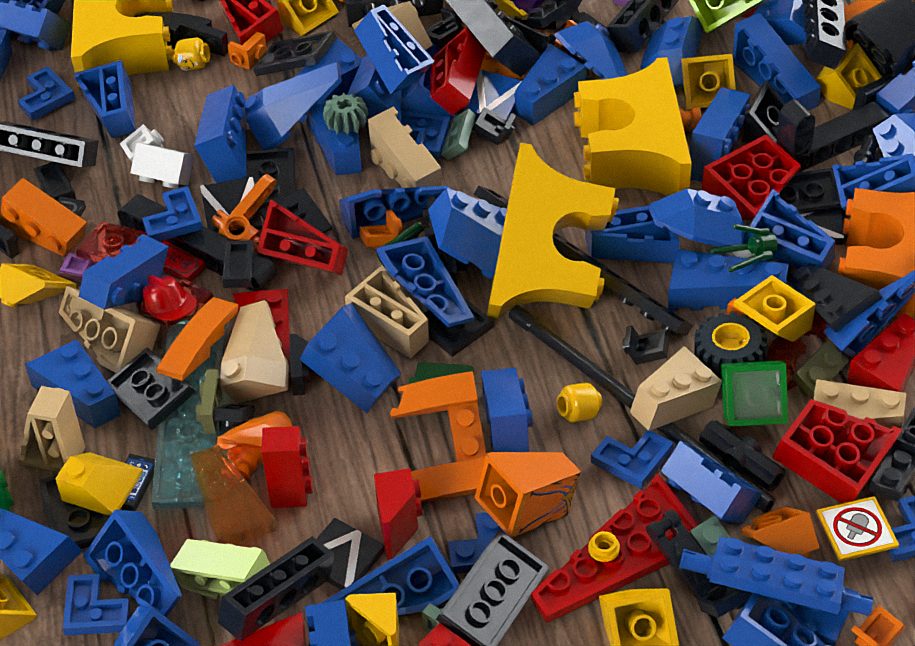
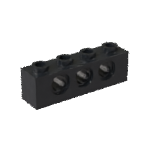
[344,0,443,27]
[607,0,679,54]
[802,0,847,70]
[0,121,99,167]
[218,536,335,642]

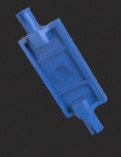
[679,537,873,617]

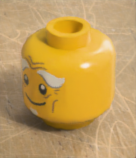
[172,37,210,71]

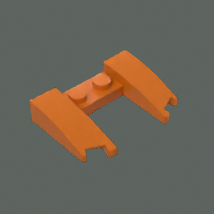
[390,371,486,502]

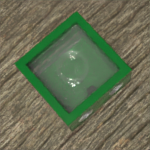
[721,361,788,426]

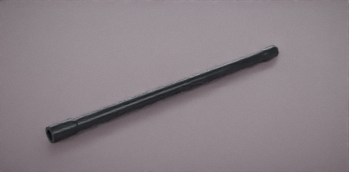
[508,305,776,513]

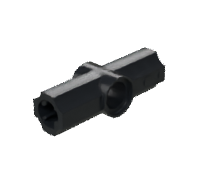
[699,420,786,491]

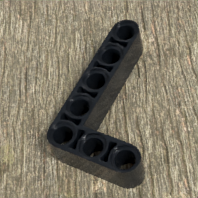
[776,100,891,172]

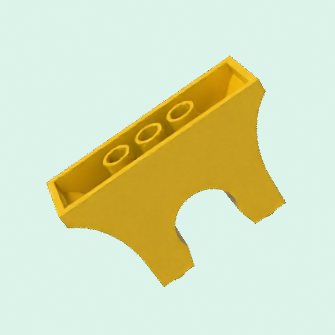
[71,0,173,95]
[573,57,692,196]
[487,143,619,319]

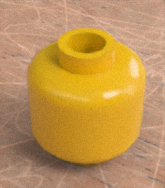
[557,382,602,423]

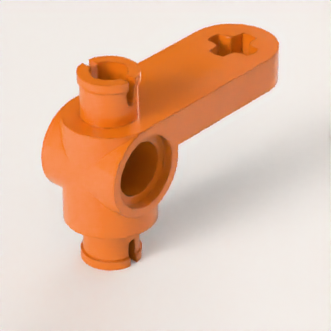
[210,174,277,255]

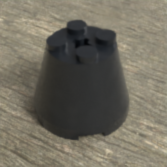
[845,0,915,78]

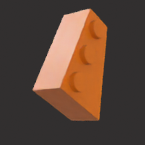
[0,178,87,257]

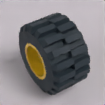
[694,312,768,388]

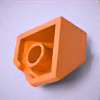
[741,506,820,558]

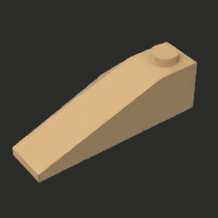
[59,286,160,373]
[220,300,289,404]

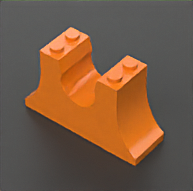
[838,188,915,319]

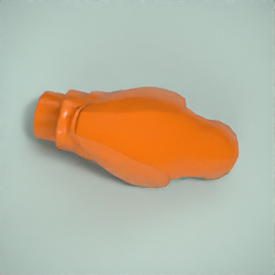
[213,411,293,490]

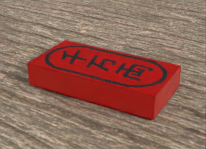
[161,240,206,285]

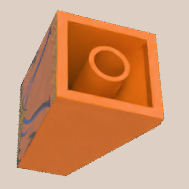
[474,452,581,538]

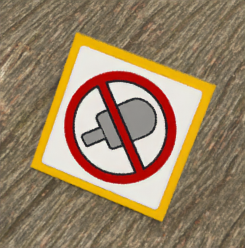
[816,496,899,562]

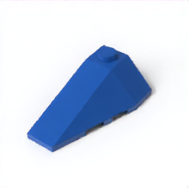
[401,43,457,120]
[376,236,474,327]
[83,510,182,618]

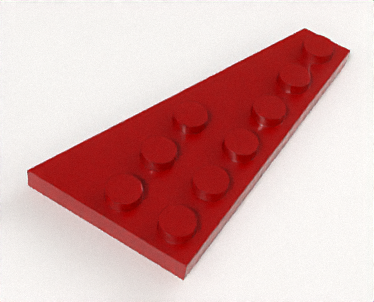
[531,474,698,623]

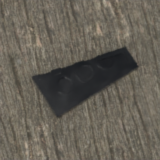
[787,263,883,332]

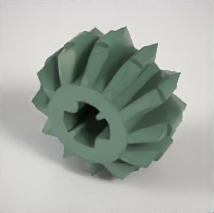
[323,92,368,135]

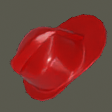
[142,275,197,321]

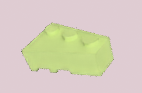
[170,539,270,600]

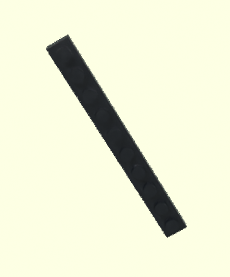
[473,185,693,336]

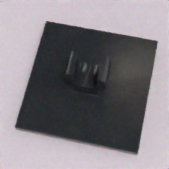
[259,188,332,233]

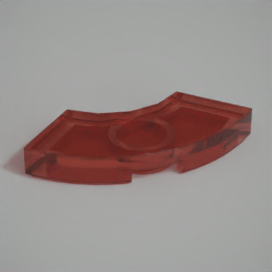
[767,336,807,391]

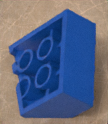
[428,187,507,278]
[300,303,402,413]

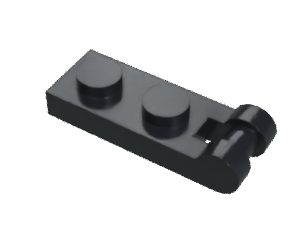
[646,509,719,600]

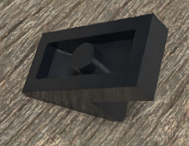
[289,334,315,396]
[213,403,255,436]

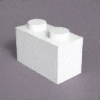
[130,142,194,189]

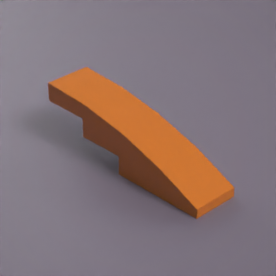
[156,297,238,381]

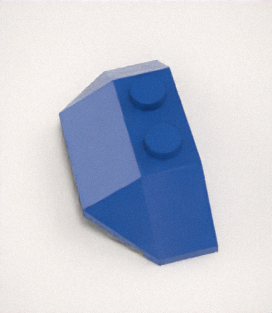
[640,16,704,89]
[648,189,748,247]

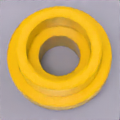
[588,531,620,562]

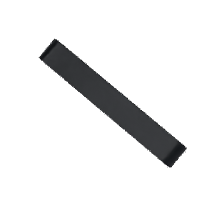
[117,194,278,292]

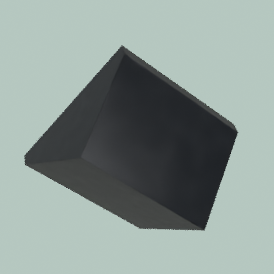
[743,81,786,143]

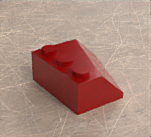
[701,134,801,220]
[772,399,903,504]

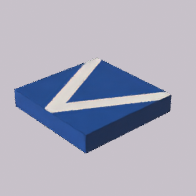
[459,69,522,120]

